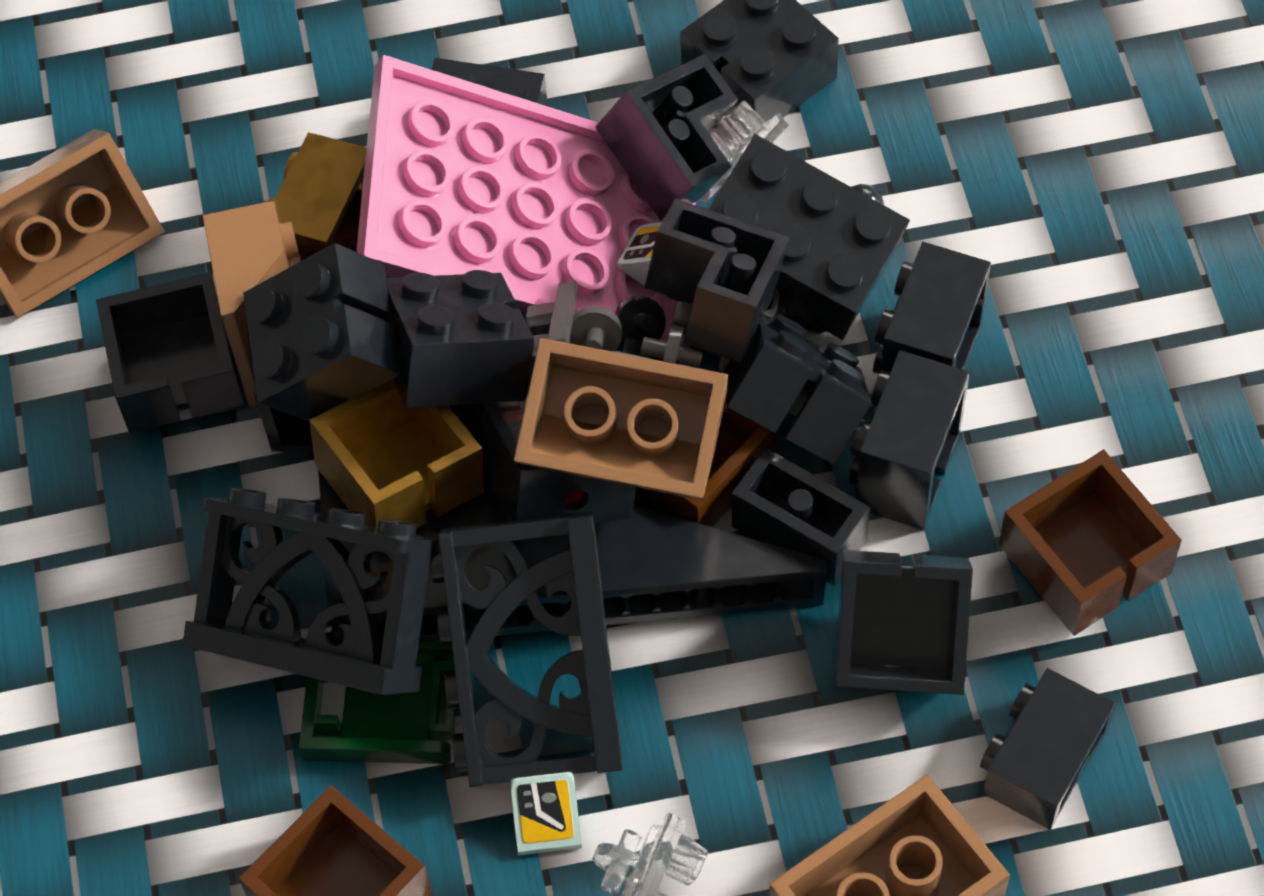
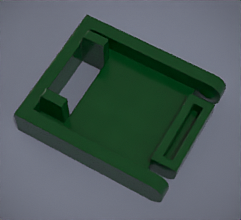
[299,640,455,764]

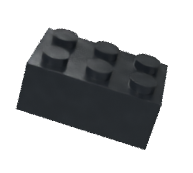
[708,134,910,341]

